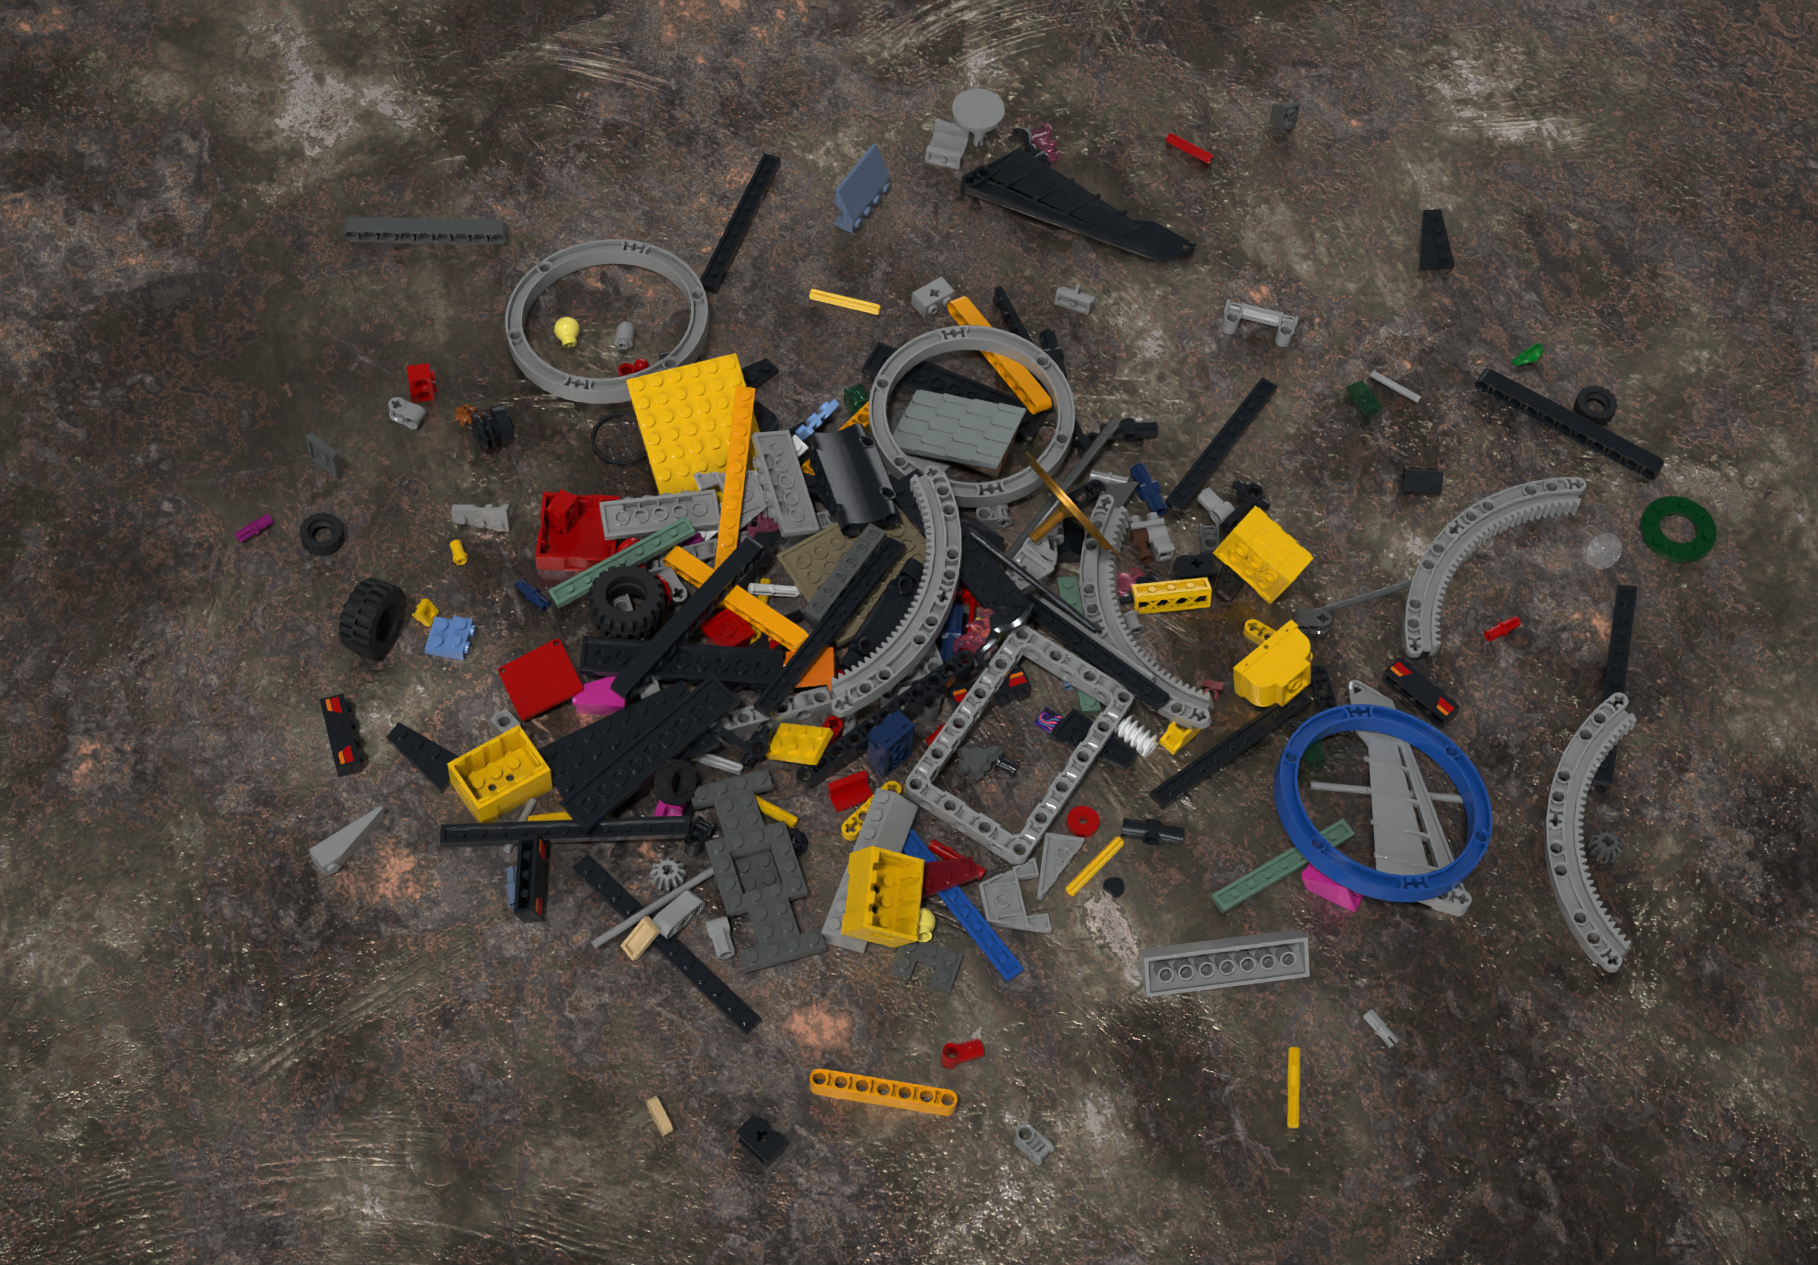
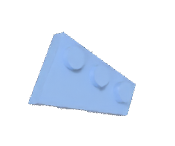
[795,399,839,441]

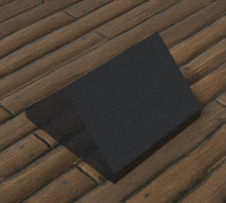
[1050,518,1085,563]

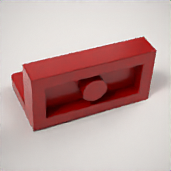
[827,770,873,813]

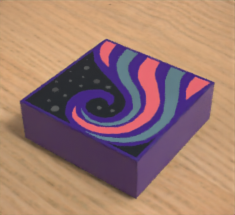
[1034,707,1062,734]

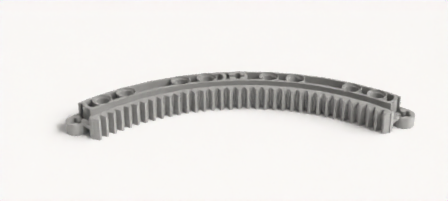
[831,465,962,717]
[1401,477,1586,658]
[1080,494,1214,730]
[1544,692,1636,973]

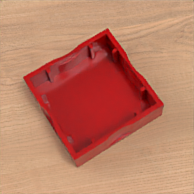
[535,492,621,572]

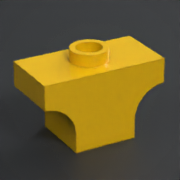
[1159,722,1201,756]

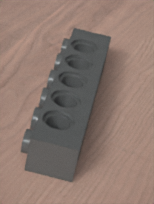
[803,523,886,628]

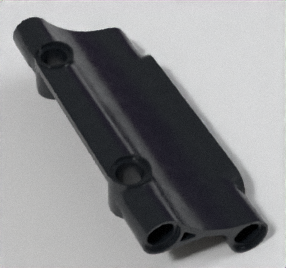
[807,423,900,536]
[838,558,961,699]

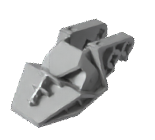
[1005,500,1064,595]

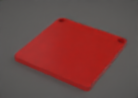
[498,639,584,721]

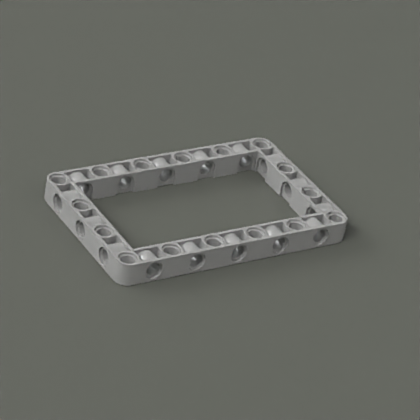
[904,625,1134,866]

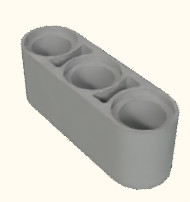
[652,889,705,939]

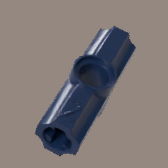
[1130,463,1168,517]
[941,604,964,663]

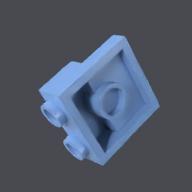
[424,616,476,661]

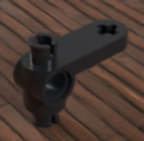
[1222,478,1271,531]
[710,723,774,768]

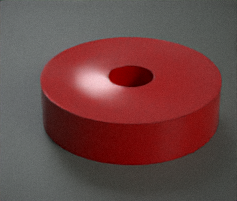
[1066,806,1099,838]

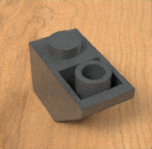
[1270,101,1301,132]

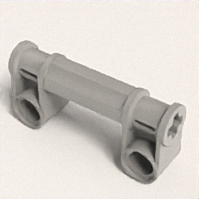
[1222,299,1299,347]

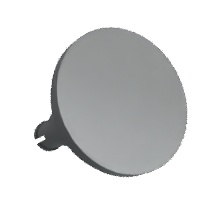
[952,88,1005,147]

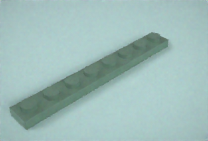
[548,516,696,609]
[1056,576,1101,715]
[1211,819,1355,914]

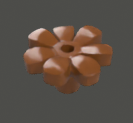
[454,404,479,426]

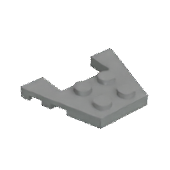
[693,470,769,532]
[978,858,1052,934]

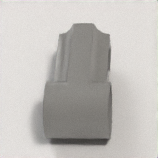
[1197,488,1235,525]
[705,916,735,960]

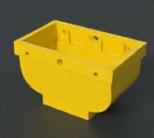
[1233,619,1311,707]

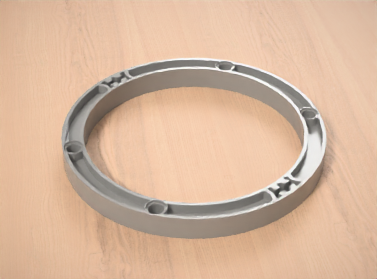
[505,239,709,404]
[868,325,1075,508]

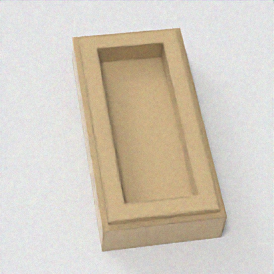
[620,916,661,961]

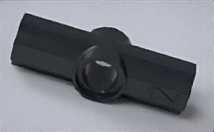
[1039,329,1067,378]
[1100,418,1158,443]
[1121,818,1184,846]

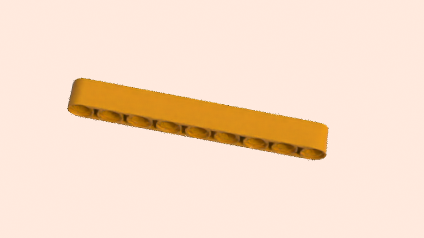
[947,296,1052,415]
[663,545,809,653]

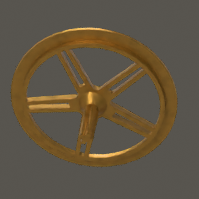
[1026,451,1119,555]

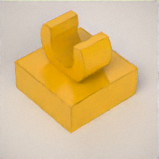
[412,599,439,626]

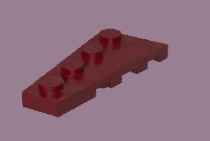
[921,857,980,900]

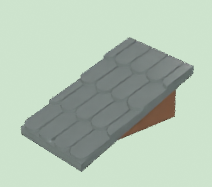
[892,390,1026,479]

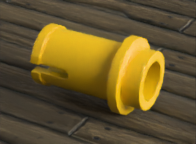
[449,540,468,565]

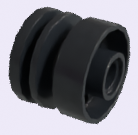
[470,403,515,451]

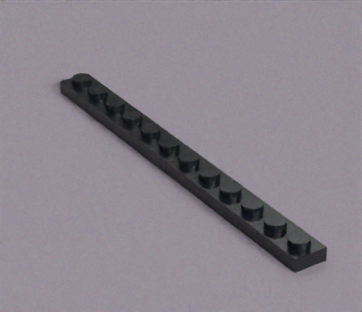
[992,286,1094,466]
[753,537,906,718]
[1592,585,1637,787]
[440,815,690,847]
[572,854,761,1036]

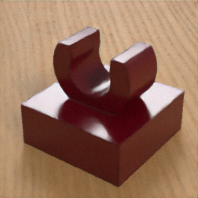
[1202,678,1224,699]

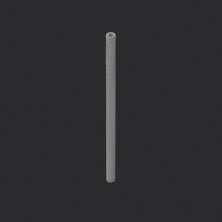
[1040,598,1156,682]
[1310,781,1463,803]
[591,867,714,948]

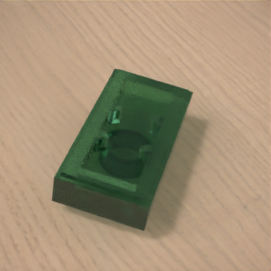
[1346,380,1383,417]

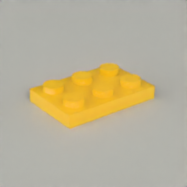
[765,723,833,765]

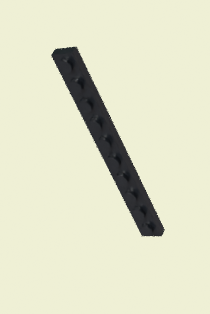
[700,153,781,293]
[1165,377,1278,514]
[1025,593,1170,712]
[1149,690,1312,810]

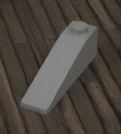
[309,806,385,876]

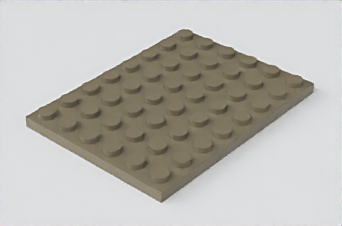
[776,504,953,648]

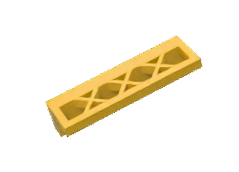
[1131,577,1212,614]

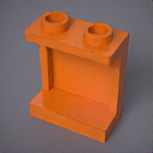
[783,647,837,695]

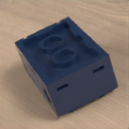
[867,710,915,779]

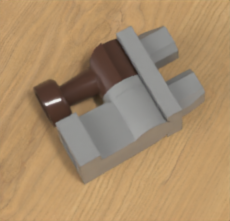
[1128,512,1175,564]

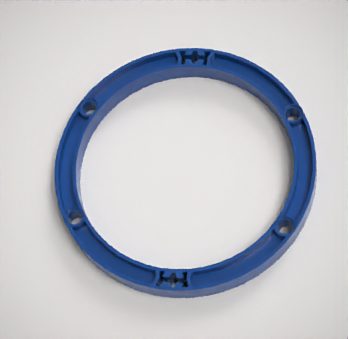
[1273,704,1492,902]

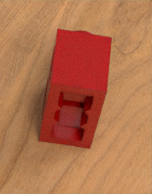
[406,363,437,403]
[548,489,579,535]

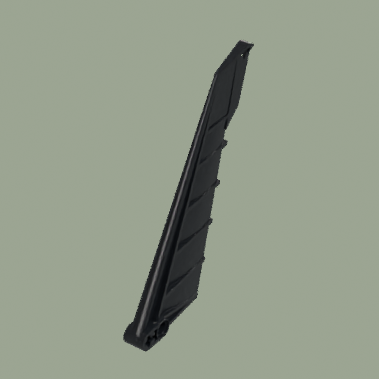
[960,147,1196,262]

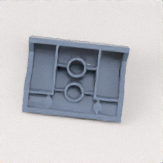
[834,143,891,234]

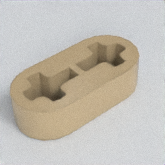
[646,1095,673,1136]

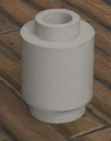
[614,321,635,350]

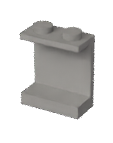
[925,120,969,170]

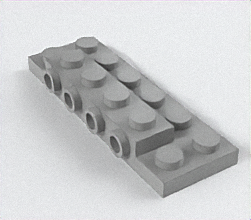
[751,430,820,537]
[599,489,720,540]

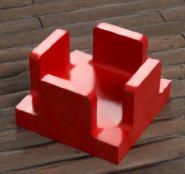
[700,608,756,648]

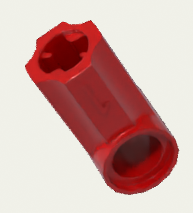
[940,1038,984,1069]

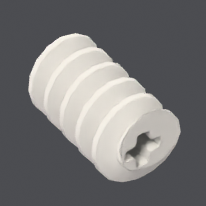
[1114,715,1158,758]

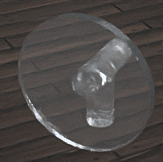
[1582,532,1622,569]

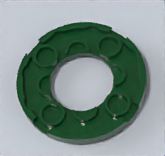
[1639,496,1717,563]

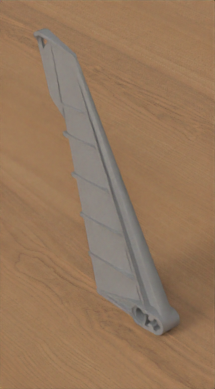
[1348,679,1472,916]

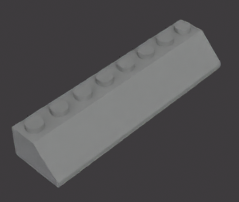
[821,788,918,953]
[1138,929,1310,997]

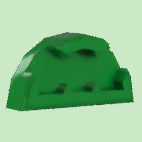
[1512,342,1544,366]

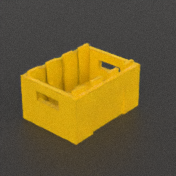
[1213,506,1313,604]
[447,725,553,823]
[841,846,925,948]

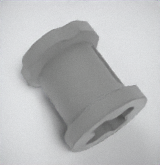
[1124,610,1145,636]

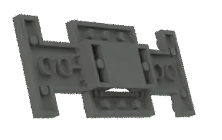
[690,768,826,973]

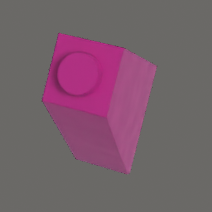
[573,676,627,716]
[1302,862,1363,912]

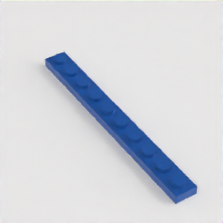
[903,828,1024,983]

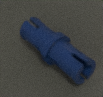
[515,578,551,611]

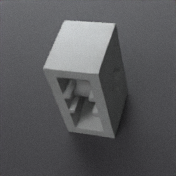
[911,277,955,318]

